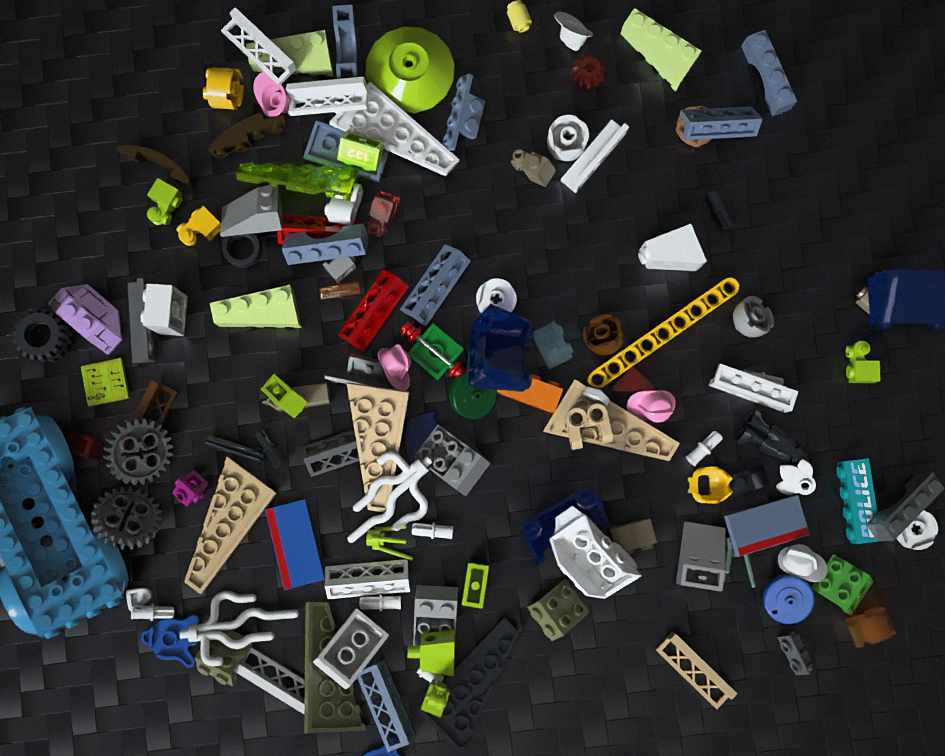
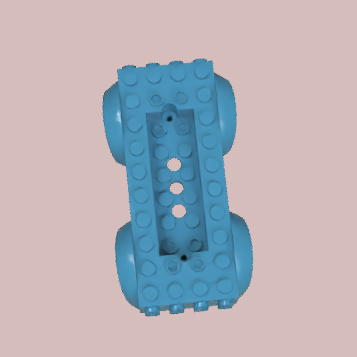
[0,407,128,639]

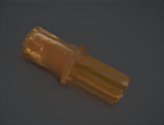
[319,281,360,299]

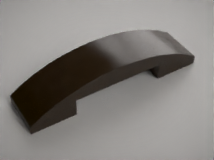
[117,145,194,190]

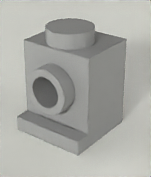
[323,256,356,283]

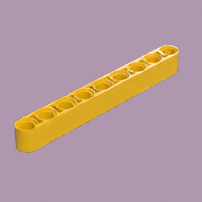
[587,278,739,389]

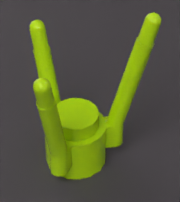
[366,525,413,561]

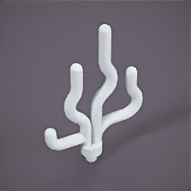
[348,451,432,543]
[180,591,299,666]

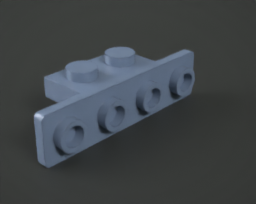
[442,73,485,151]

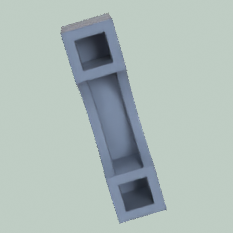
[333,5,359,79]
[741,30,797,116]
[282,224,369,265]

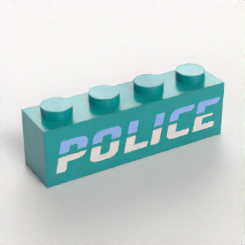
[836,458,878,544]

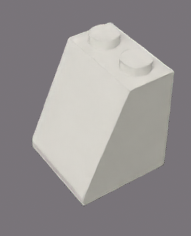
[638,224,707,271]

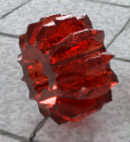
[572,53,606,88]

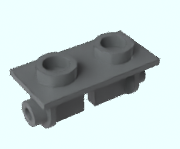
[777,630,813,675]

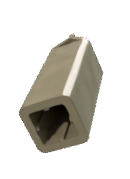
[262,382,331,412]

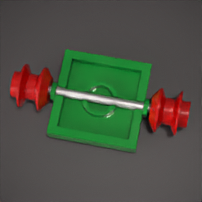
[401,321,470,380]

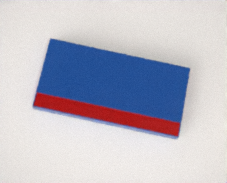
[265,499,325,590]

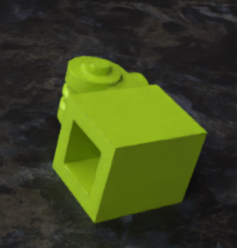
[147,178,183,225]
[846,341,880,383]
[421,681,450,717]

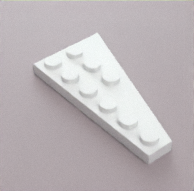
[330,82,459,176]

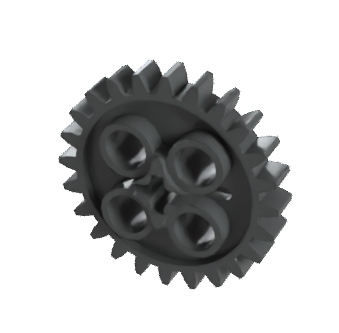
[103,417,173,485]
[91,487,162,549]

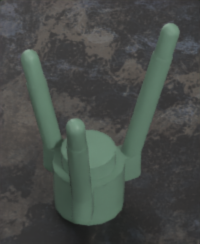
[724,538,756,588]

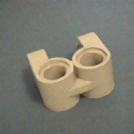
[565,404,613,450]

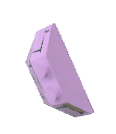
[48,284,123,355]

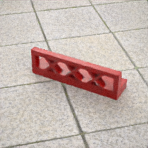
[277,214,361,244]
[338,269,409,352]

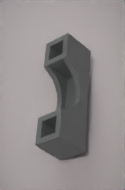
[866,472,945,541]

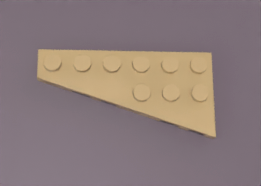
[543,380,680,461]
[347,382,409,512]
[184,457,277,594]

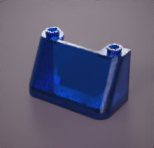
[867,270,945,330]
[466,303,533,392]
[520,488,610,565]

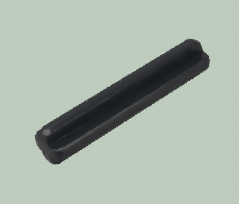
[205,435,265,463]

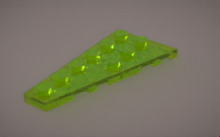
[236,162,359,201]

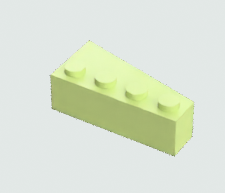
[621,8,701,91]
[246,30,334,77]
[210,285,302,328]

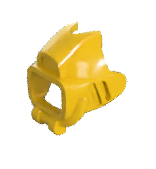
[688,467,733,503]

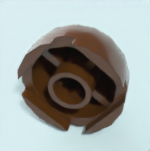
[583,314,625,356]

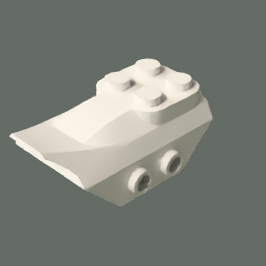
[550,506,641,599]

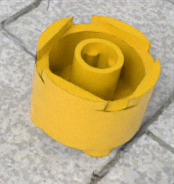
[203,67,244,110]

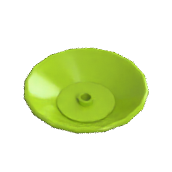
[365,27,455,113]

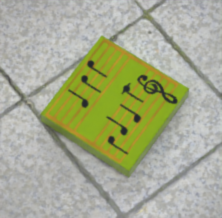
[81,358,130,407]

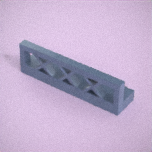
[680,106,762,140]
[400,244,470,327]
[357,659,416,752]

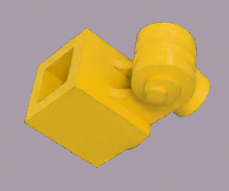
[177,206,221,246]

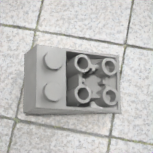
[414,425,490,496]
[676,522,726,591]
[413,585,458,645]

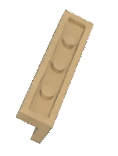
[655,632,737,709]

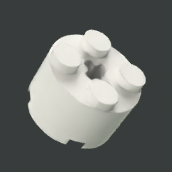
[547,115,589,161]

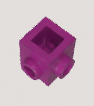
[172,469,208,507]

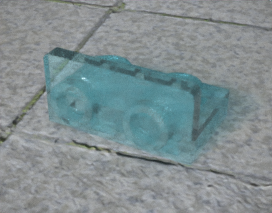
[531,321,574,370]

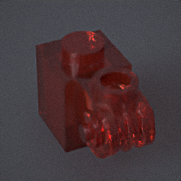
[367,191,400,237]

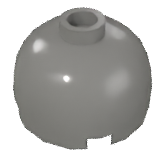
[733,296,774,337]

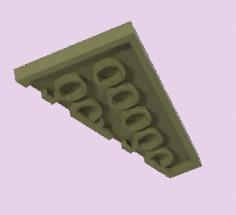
[304,602,366,733]

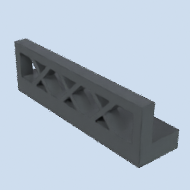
[128,278,155,363]
[301,429,360,477]

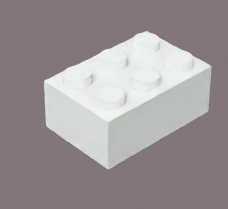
[141,284,188,336]
[313,609,389,689]

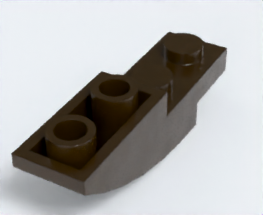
[209,113,288,158]

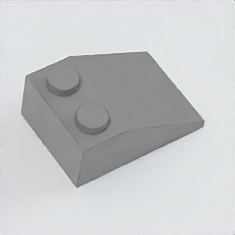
[220,185,282,237]

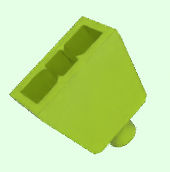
[408,630,455,676]

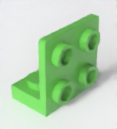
[812,555,874,616]

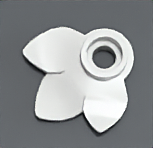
[776,459,816,495]

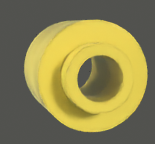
[507,0,532,32]

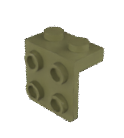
[527,580,589,641]
[195,630,253,686]

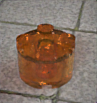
[845,606,897,648]

